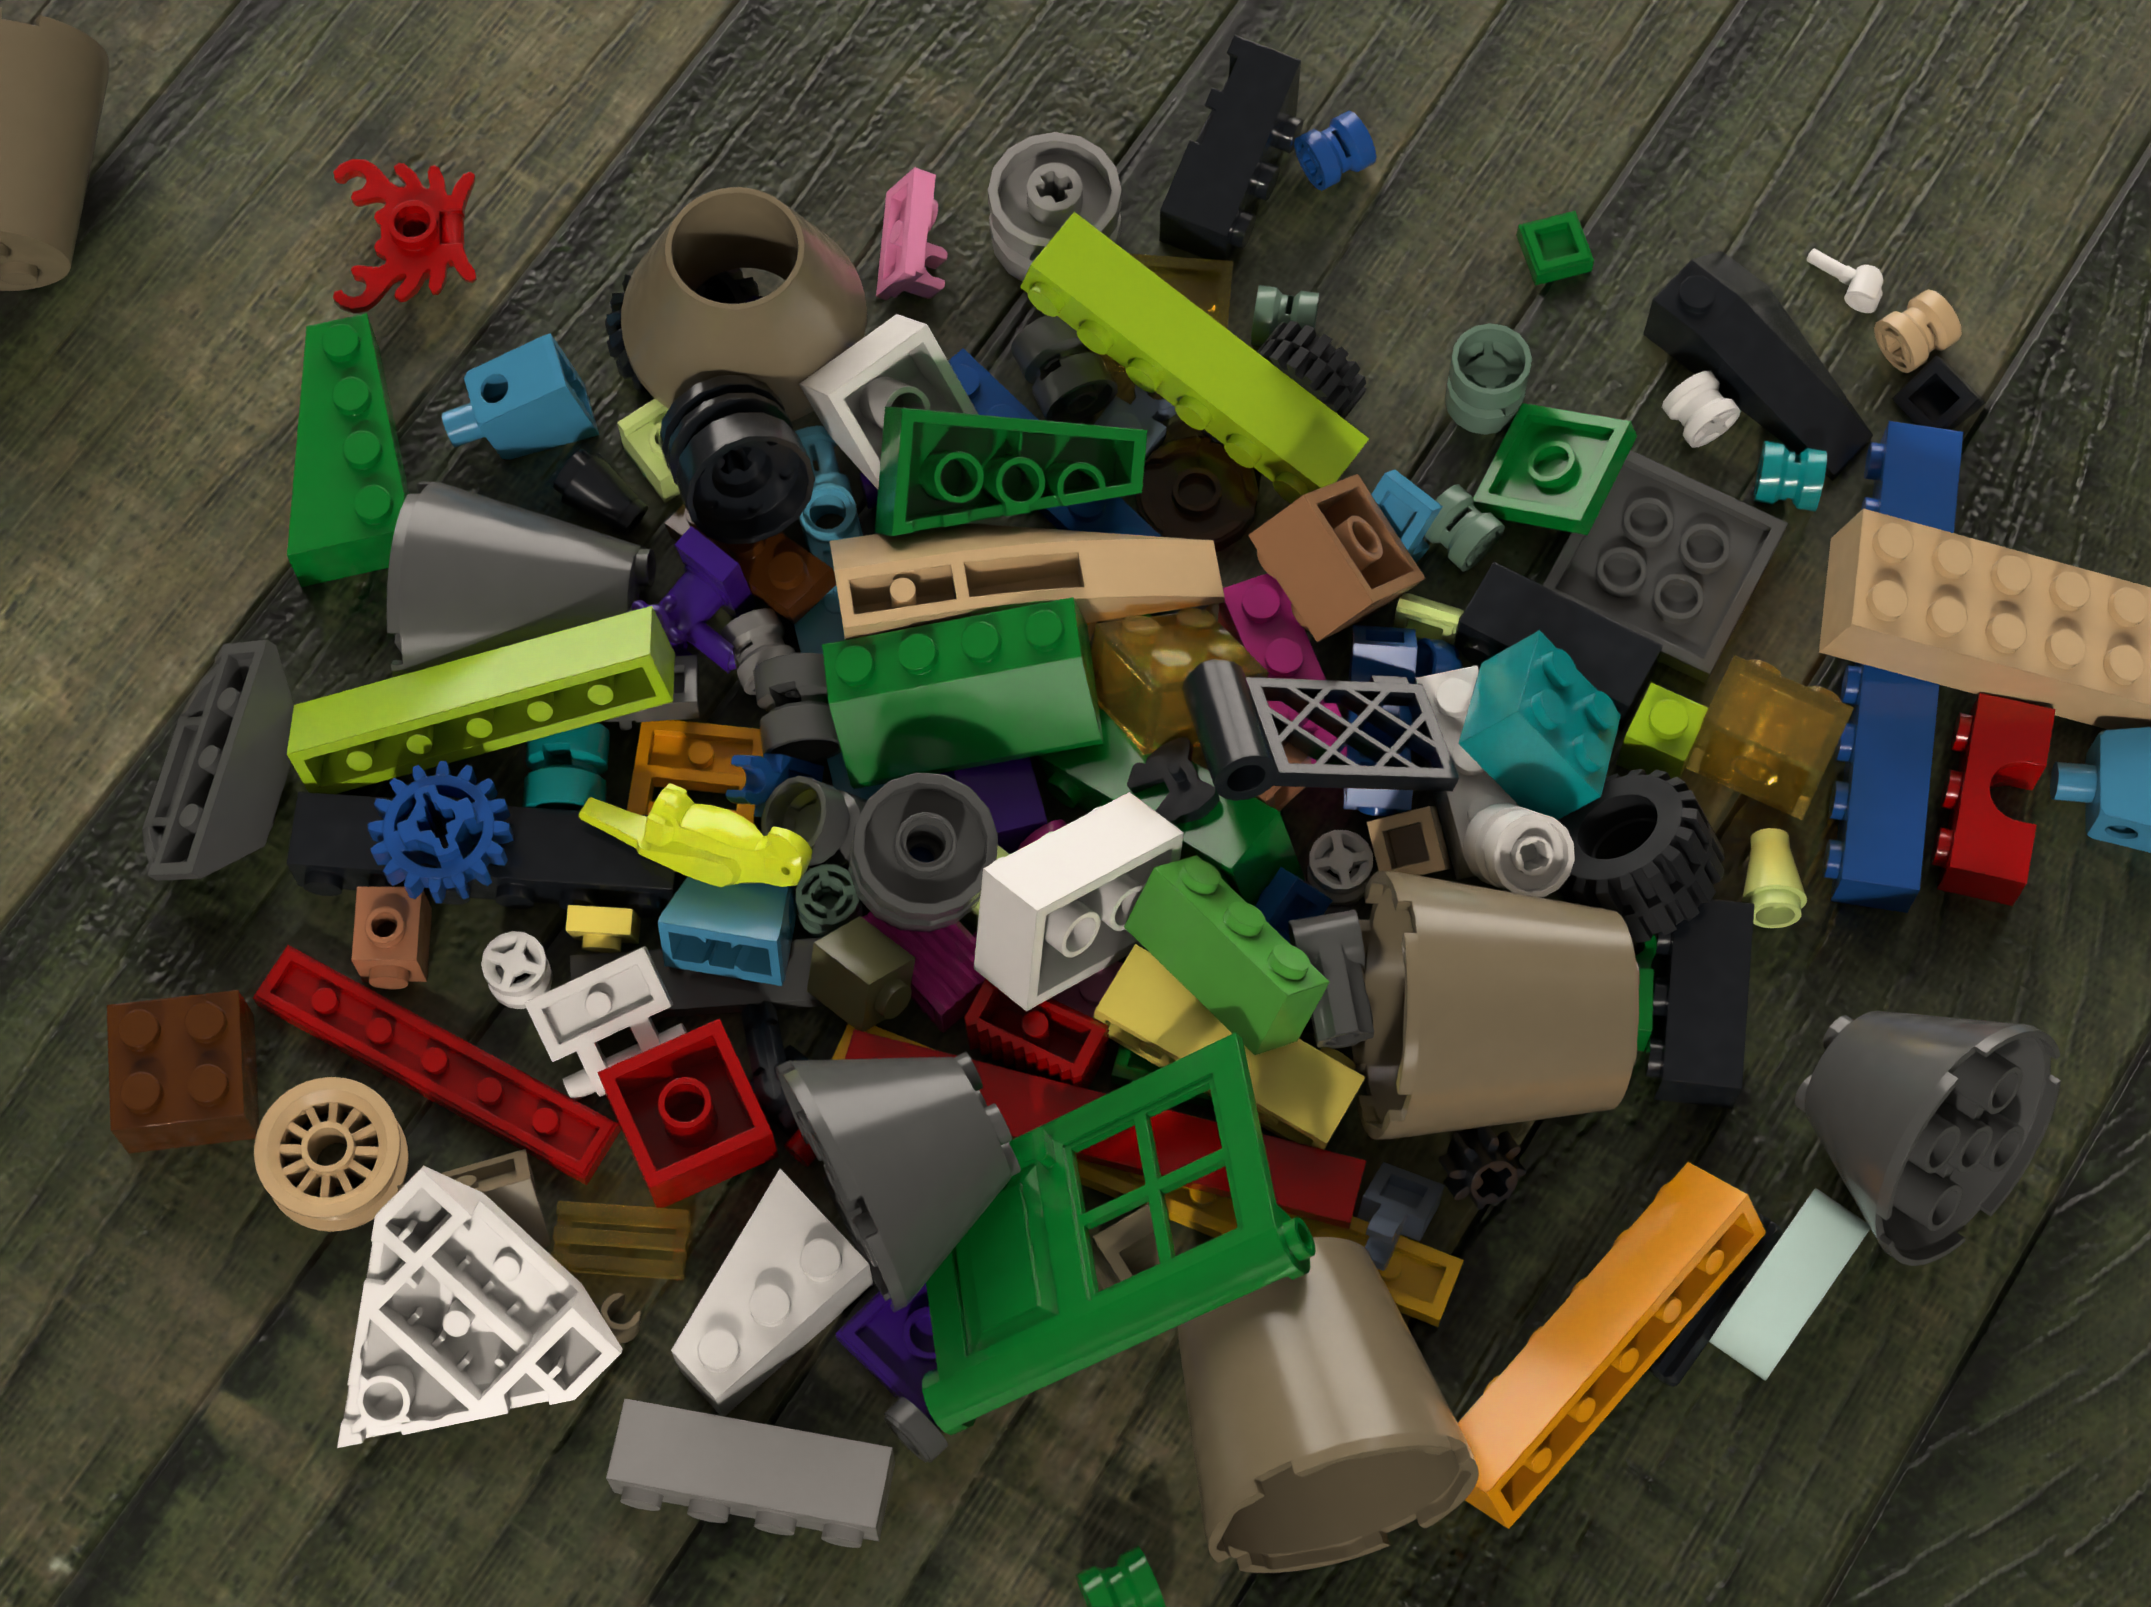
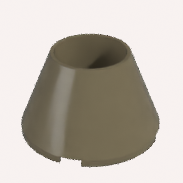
[621,187,867,422]

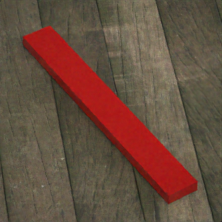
[845,1029,1366,1229]

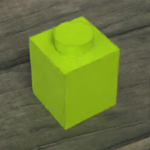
[1616,682,1710,779]

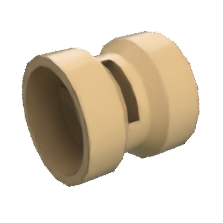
[1874,289,1962,373]

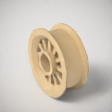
[254,1077,409,1232]

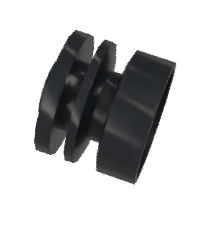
[658,375,815,544]

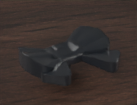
[1127,737,1220,825]

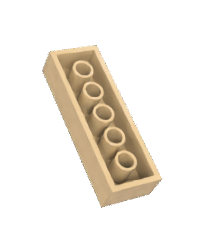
[1819,508,2151,730]

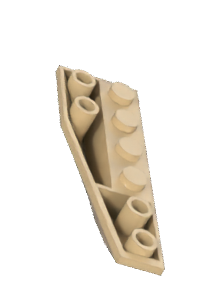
[829,523,1225,640]

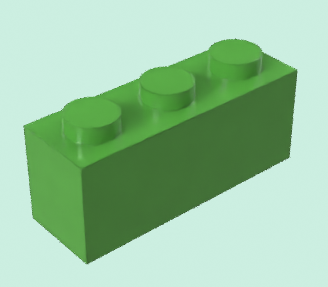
[1124,855,1330,1055]

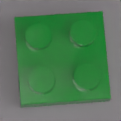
[1473,403,1637,535]

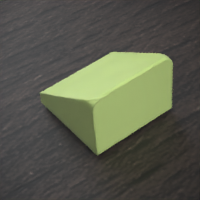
[1393,593,1464,645]

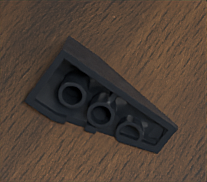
[1643,251,1873,481]

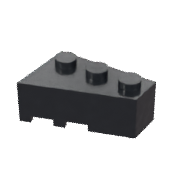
[1159,35,1303,266]

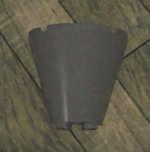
[387,481,656,677]

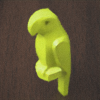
[579,783,812,887]

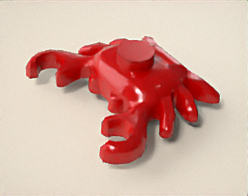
[333,159,477,314]

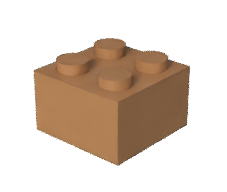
[1248,474,1426,642]

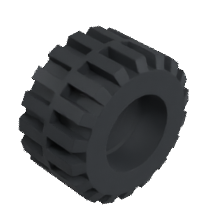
[1558,769,1725,943]

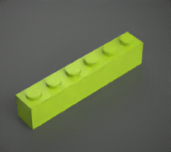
[1020,212,1369,504]
[287,606,675,794]

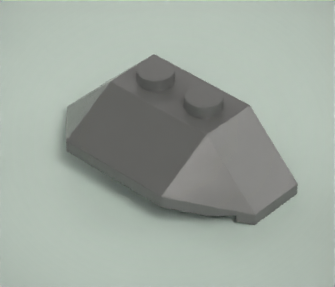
[142,640,294,881]

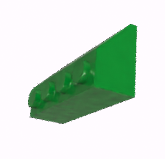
[822,597,1103,789]

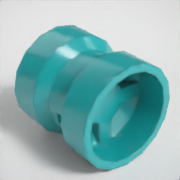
[1753,441,1827,512]

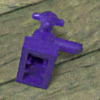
[631,526,757,674]

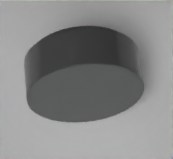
[884,1396,948,1463]

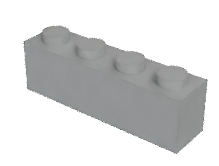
[606,1399,895,1548]

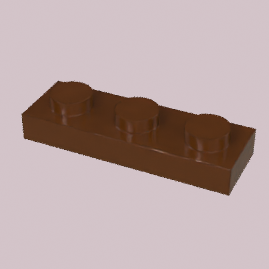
[664,504,836,624]

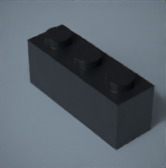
[1454,562,1663,731]
[1645,899,1755,1109]

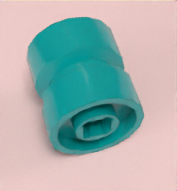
[522,723,610,811]

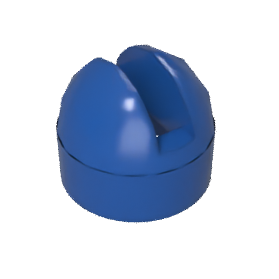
[1415,638,1463,679]

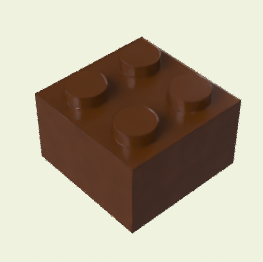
[107,990,259,1154]

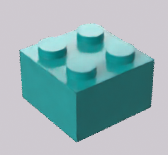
[1458,630,1621,820]

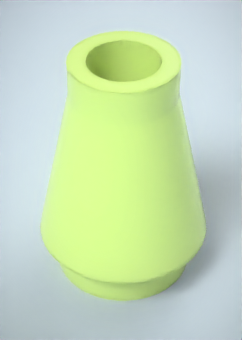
[1742,828,1807,928]

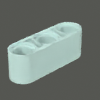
[1709,1188,1871,1381]

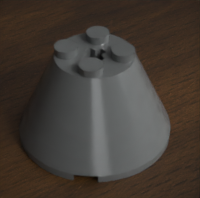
[1795,1011,2061,1266]
[776,1052,1021,1312]

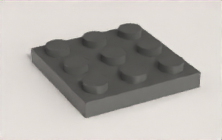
[1543,450,1788,684]

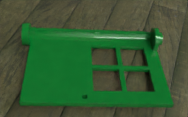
[922,1032,1316,1435]

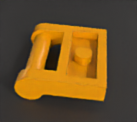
[627,720,763,829]

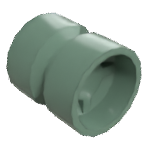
[1445,323,1532,435]

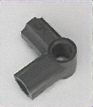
[1288,910,1374,1049]

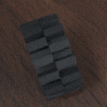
[1257,321,1366,419]

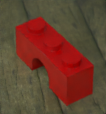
[1931,693,2056,906]

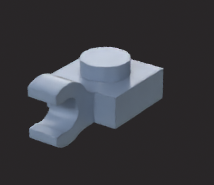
[1357,1162,1445,1271]

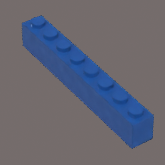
[1823,421,1963,913]

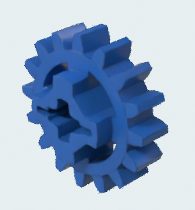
[368,761,514,903]

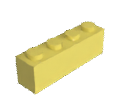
[1093,944,1365,1150]

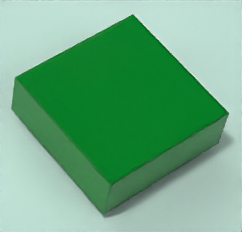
[1516,211,1594,286]

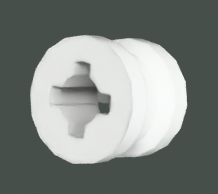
[1662,371,1741,448]
[1307,830,1373,906]
[481,931,553,1009]

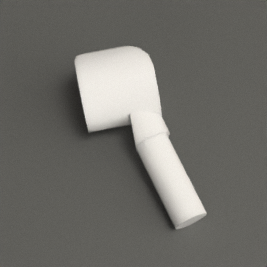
[1807,248,1883,313]

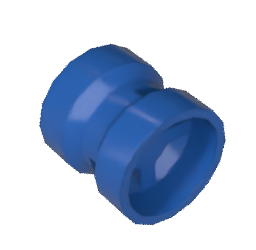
[1294,110,1377,191]

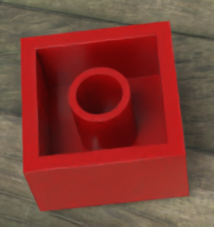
[597,1018,779,1211]

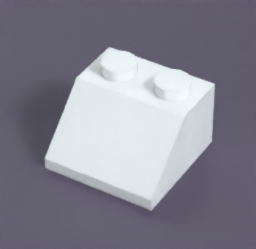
[799,314,979,489]

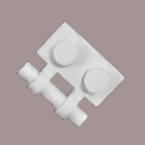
[524,946,687,1101]

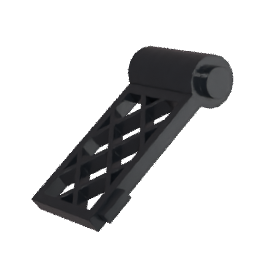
[1182,659,1459,801]

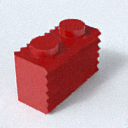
[964,979,1110,1089]

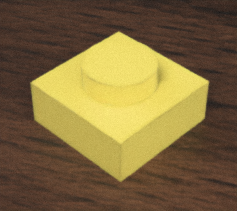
[566,905,641,953]

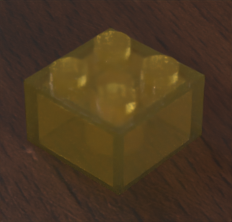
[1091,608,1269,755]
[1686,655,1854,820]

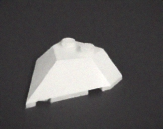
[337,1165,623,1448]

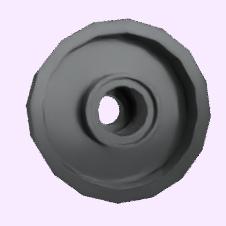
[849,773,998,932]

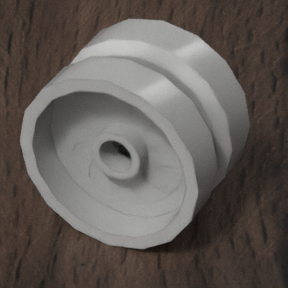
[988,132,1122,282]

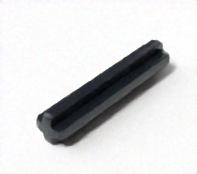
[1648,1214,1783,1387]

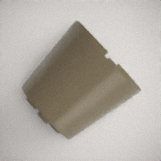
[0,7,109,291]
[1349,871,1640,1139]
[1177,1237,1479,1573]

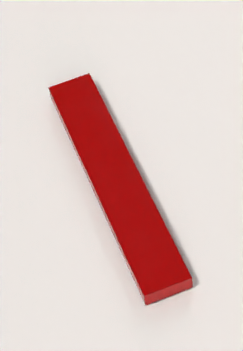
[253,945,621,1185]

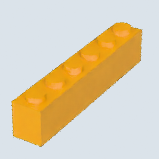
[1458,1162,1766,1529]

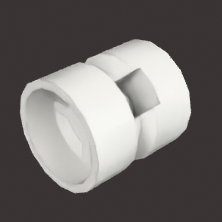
[1463,802,1575,897]

